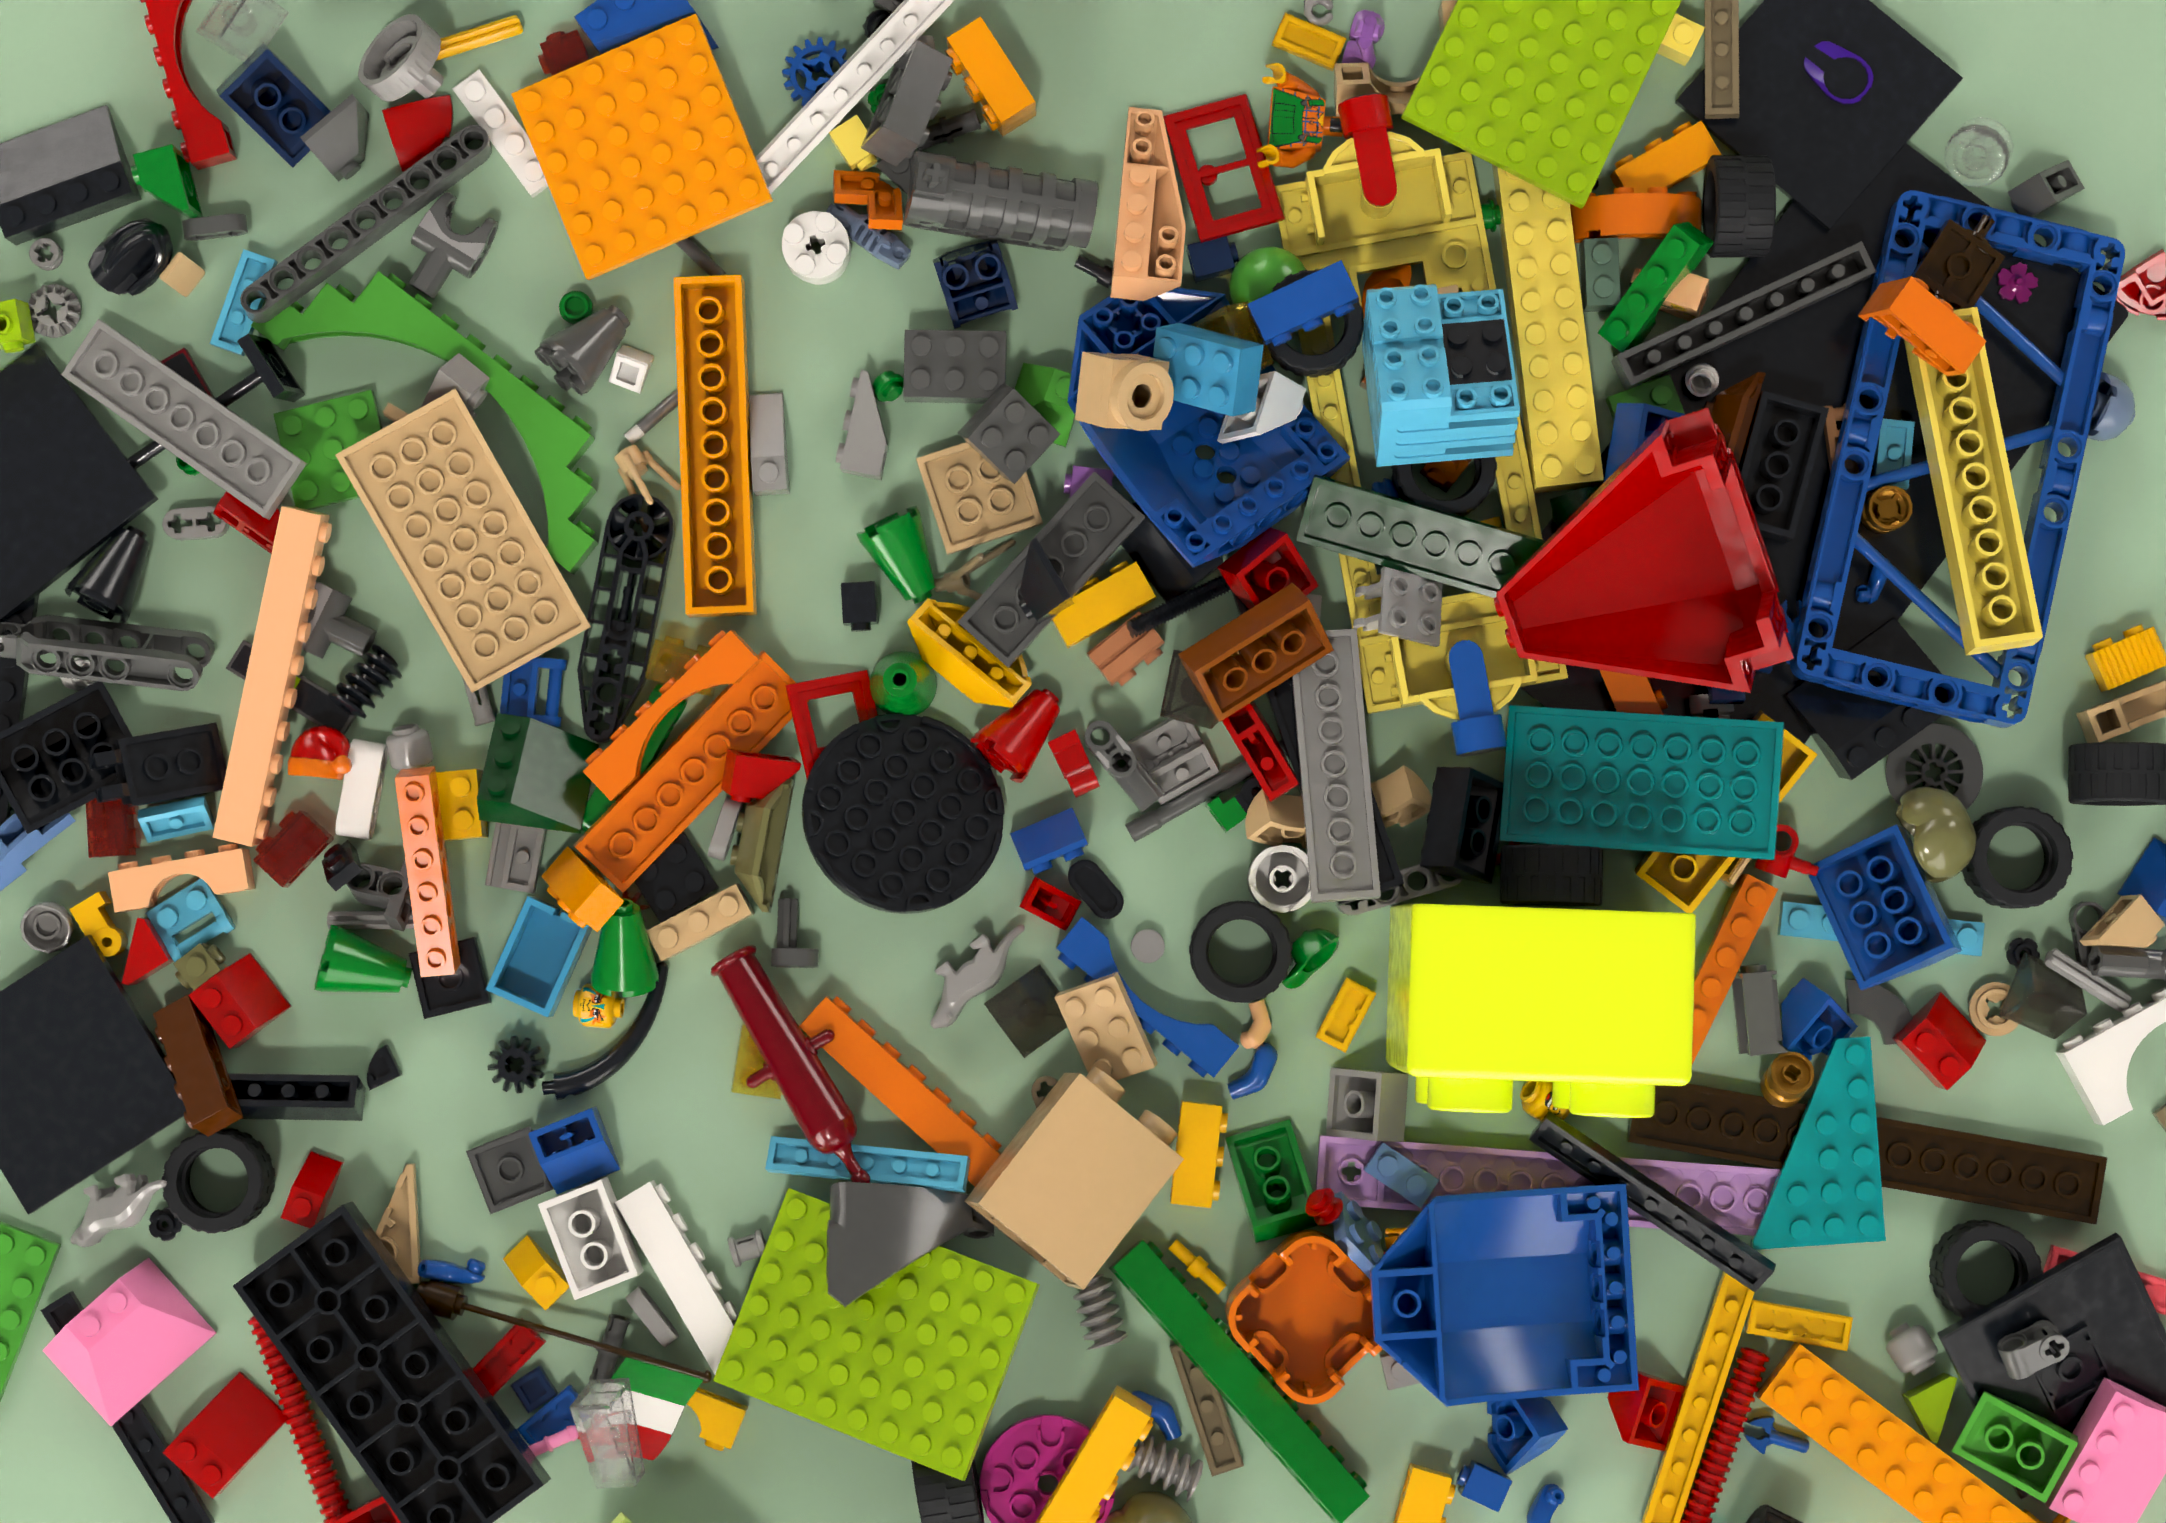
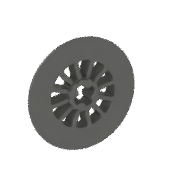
[1885,723,1983,809]

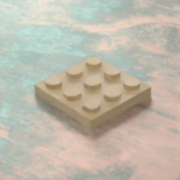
[916,442,1043,555]

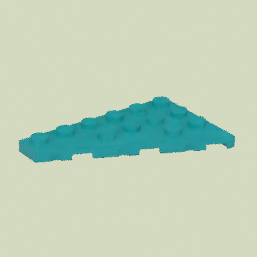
[1750,1036,1886,1250]

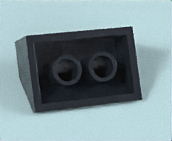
[1121,502,1223,602]
[1420,767,1504,884]

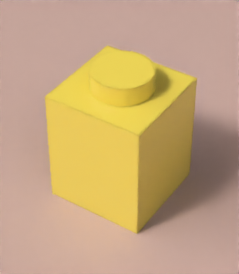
[1657,14,1705,66]
[829,114,878,172]

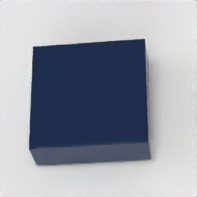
[510,1365,558,1413]

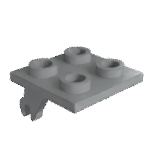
[1353,567,1443,647]

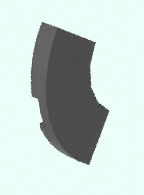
[1845,979,1913,1045]

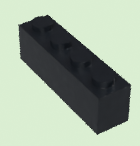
[228,1073,366,1121]

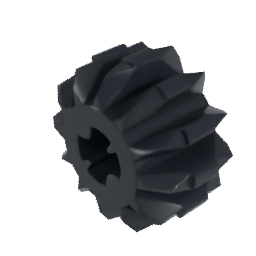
[487,1036,546,1093]

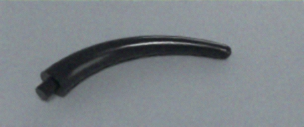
[542,962,668,1100]

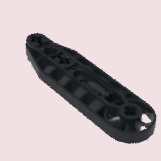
[577,494,675,743]

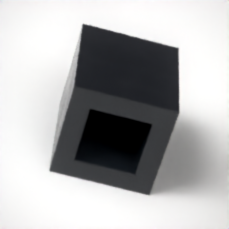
[841,581,878,632]

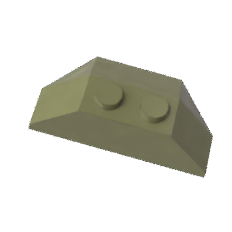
[730,778,795,913]

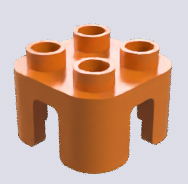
[1225,1230,1383,1404]

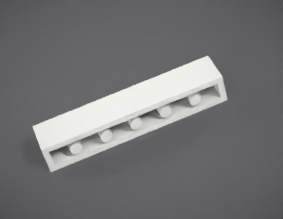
[615,1180,739,1374]

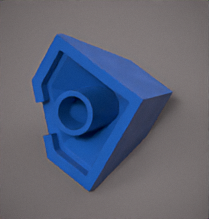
[1781,978,1858,1061]
[1487,1397,1568,1475]

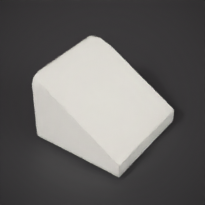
[609,345,654,394]

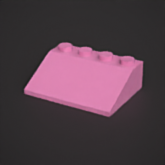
[2045,1377,2166,1523]

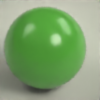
[1229,246,1306,325]

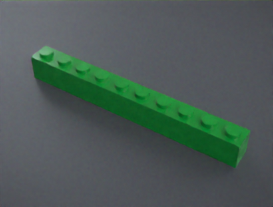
[1109,1240,1370,1523]

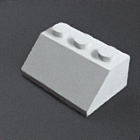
[538,1176,644,1300]

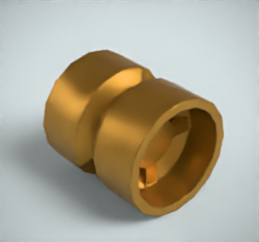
[1861,486,1912,534]
[1760,1052,1814,1108]

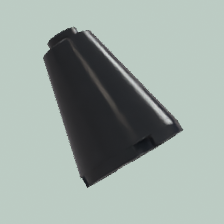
[65,526,150,623]

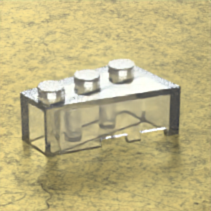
[569,1378,645,1489]

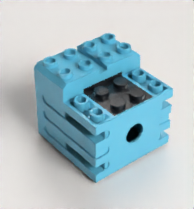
[1362,284,1520,467]

